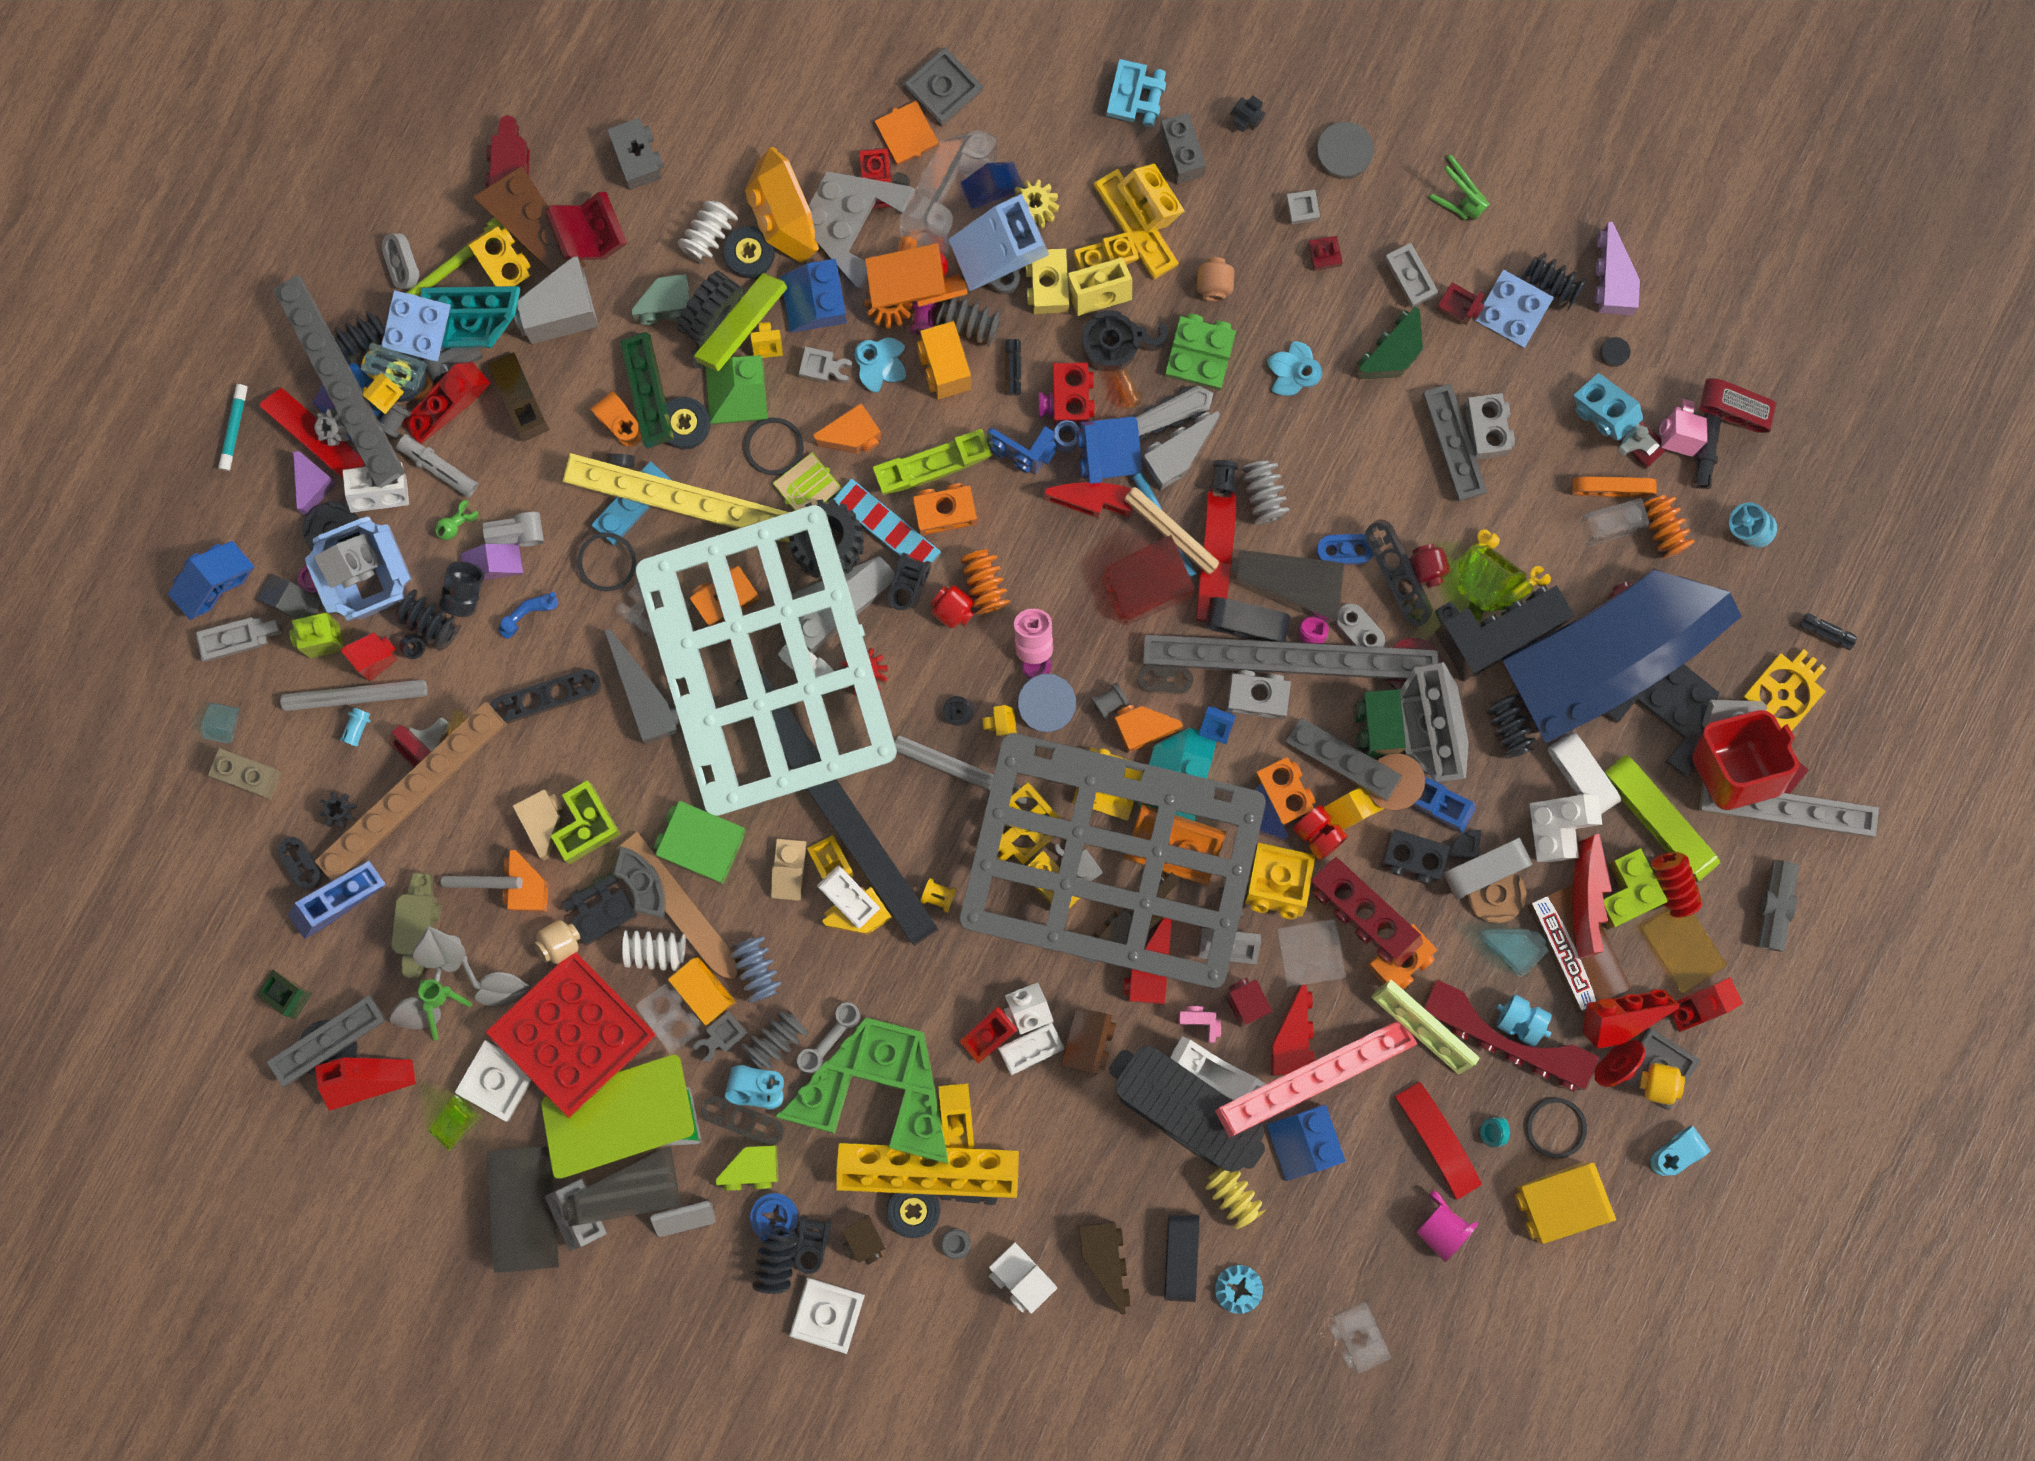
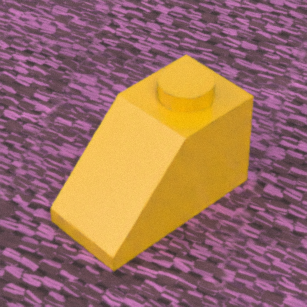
[938,1083,974,1149]

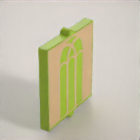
[773,452,842,511]

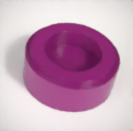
[1022,658,1051,679]

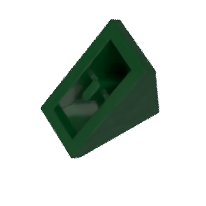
[257,970,312,1019]

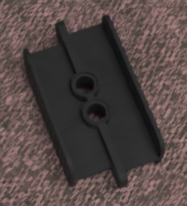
[1109,1046,1265,1172]

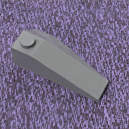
[792,556,895,654]

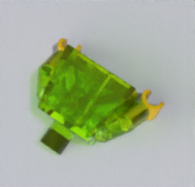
[1458,529,1551,620]

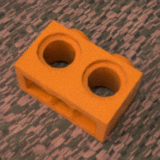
[1254,757,1316,828]

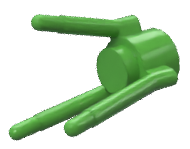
[1429,155,1490,221]
[418,979,472,1041]

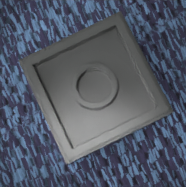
[903,47,984,127]
[1623,1028,1700,1110]

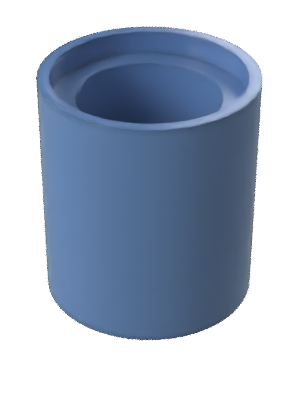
[1054,420,1080,453]

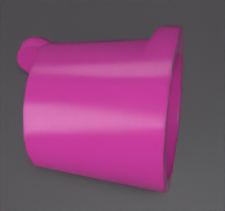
[1416,1190,1479,1263]

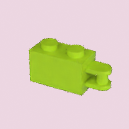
[289,613,344,658]

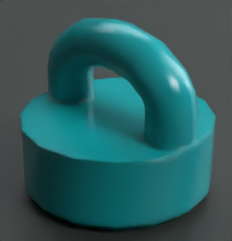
[1480,1117,1510,1148]

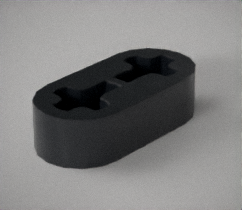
[278,837,323,890]

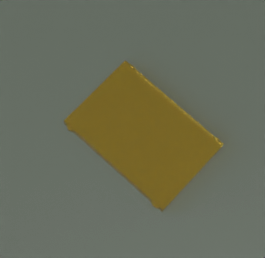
[1641,910,1727,993]

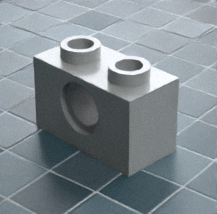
[1226,670,1291,720]

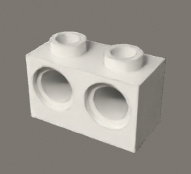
[343,462,409,513]

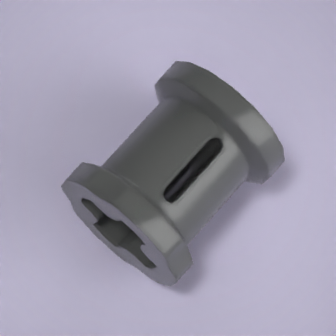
[378,402,412,438]
[1091,682,1129,720]

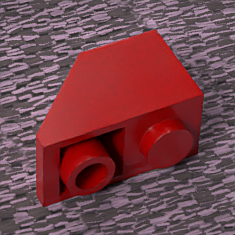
[1671,977,1743,1032]

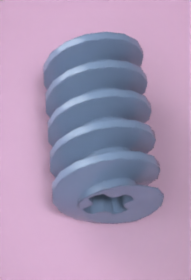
[731,936,782,1003]

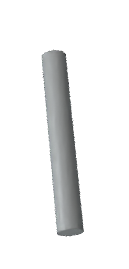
[441,876,523,889]

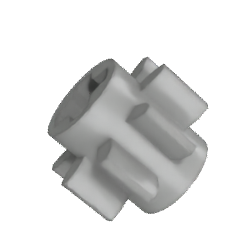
[314,408,349,446]

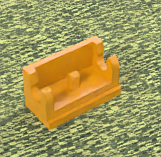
[668,957,736,1026]

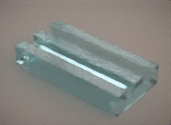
[360,342,427,391]

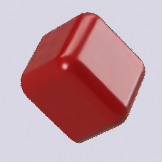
[1692,710,1799,810]

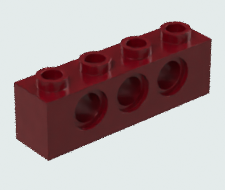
[1311,857,1423,968]

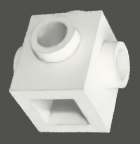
[1004,982,1053,1035]

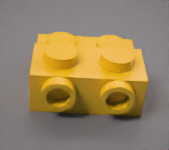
[1245,842,1315,920]

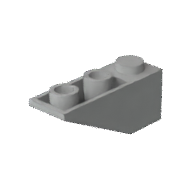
[1142,411,1220,490]

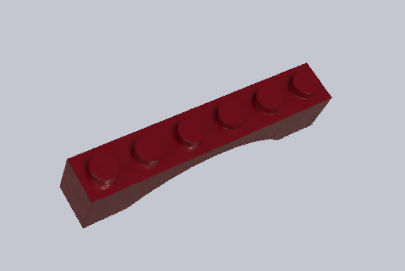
[1422,979,1600,1093]

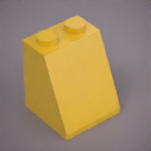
[1515,1162,1616,1244]

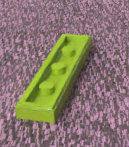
[694,273,787,371]

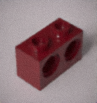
[1225,977,1273,1027]

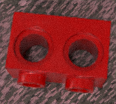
[1052,363,1095,427]

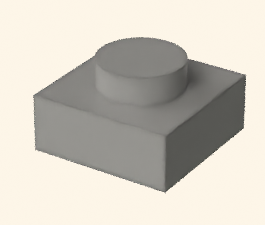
[1286,190,1320,225]

